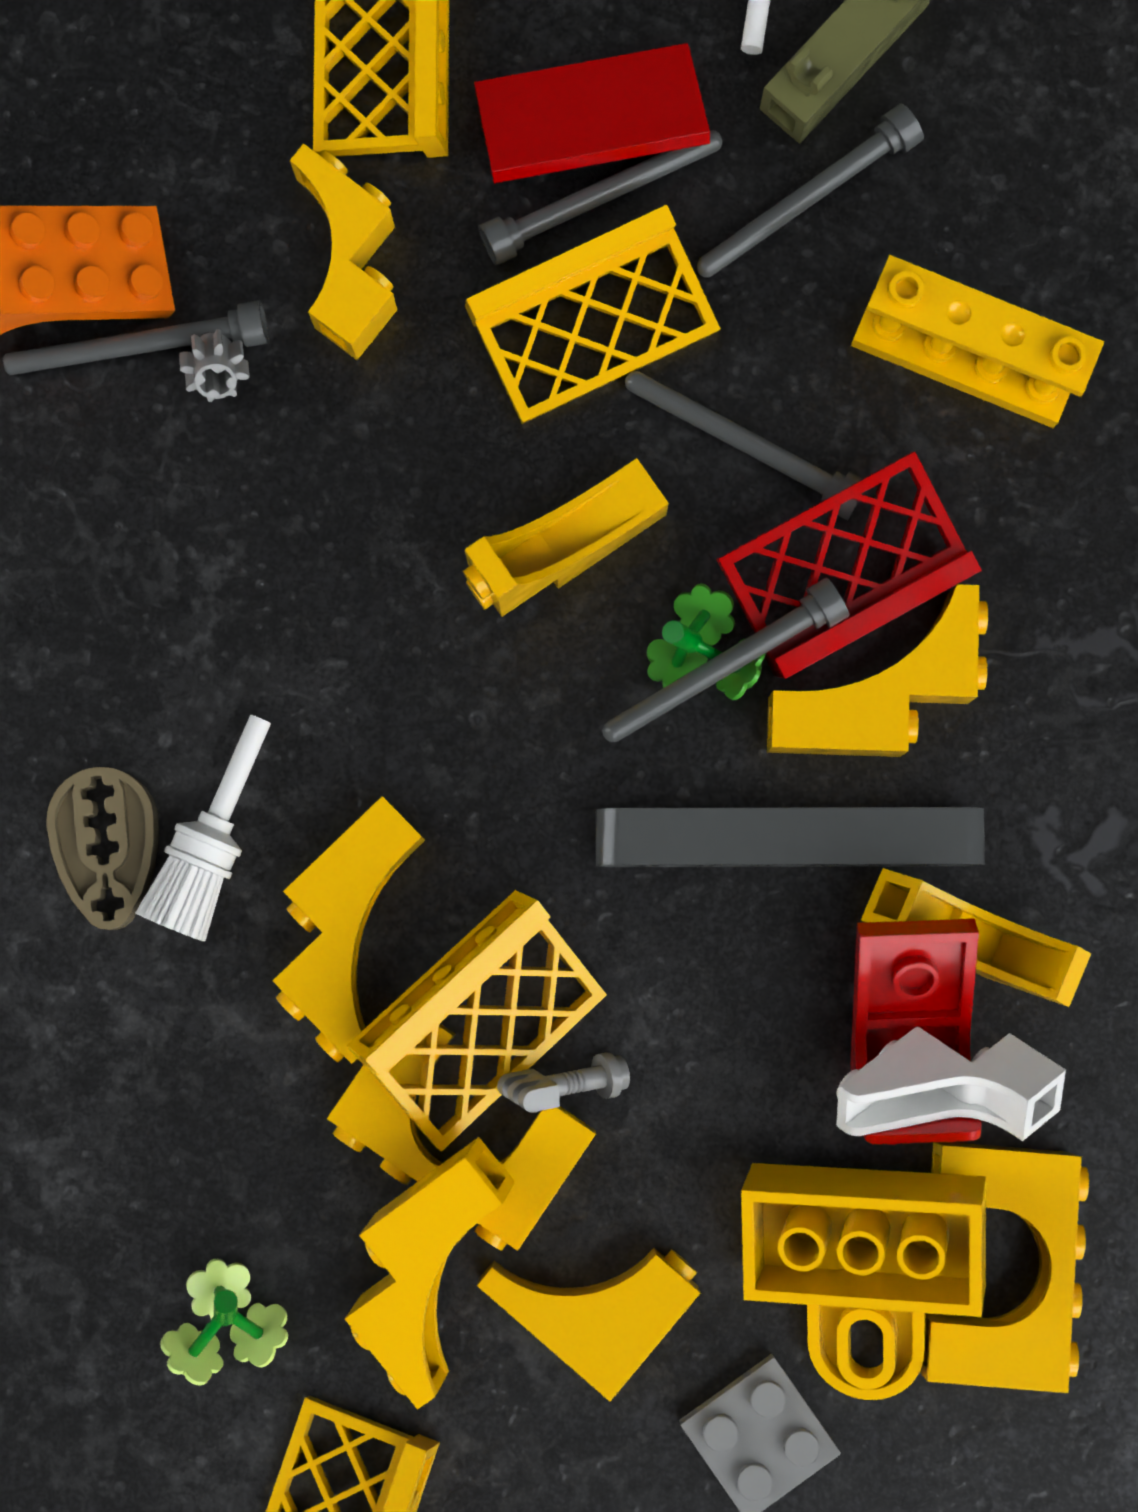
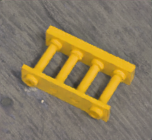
[851,254,1104,428]

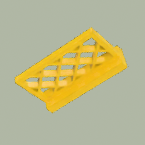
[313,0,449,158]
[465,205,720,424]
[346,890,607,1152]
[266,1396,440,1512]

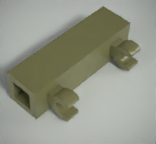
[759,0,930,144]

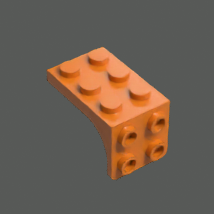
[0,206,175,335]

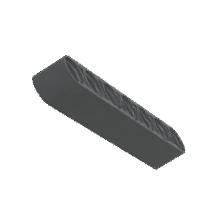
[596,807,985,867]

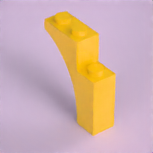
[463,458,669,617]
[767,584,988,757]
[273,796,425,1064]
[345,1137,515,1410]

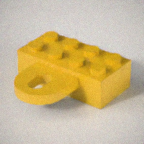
[741,1163,986,1400]

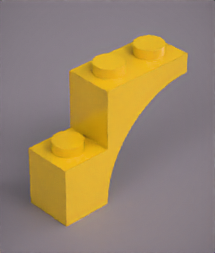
[290,143,397,360]
[861,868,1091,1007]

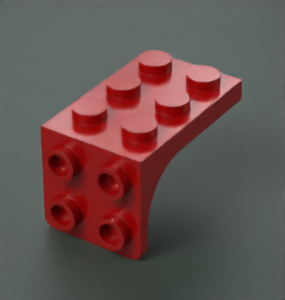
[850,918,982,1145]

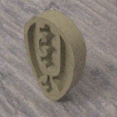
[46,767,159,930]

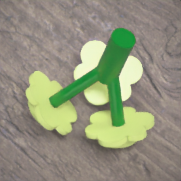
[160,1258,288,1385]

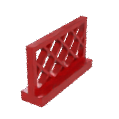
[716,451,982,679]

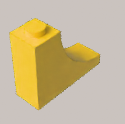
[477,1248,700,1402]

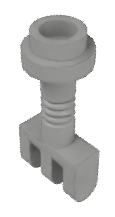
[497,1052,630,1112]

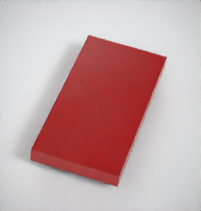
[474,43,710,183]

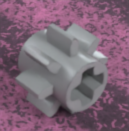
[179,329,250,402]

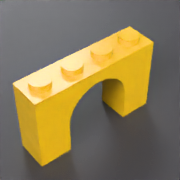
[327,1024,596,1251]
[920,1142,1089,1393]

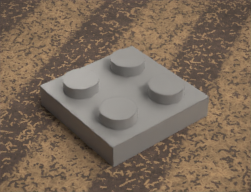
[679,1353,841,1512]

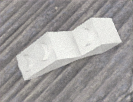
[836,1026,1066,1141]

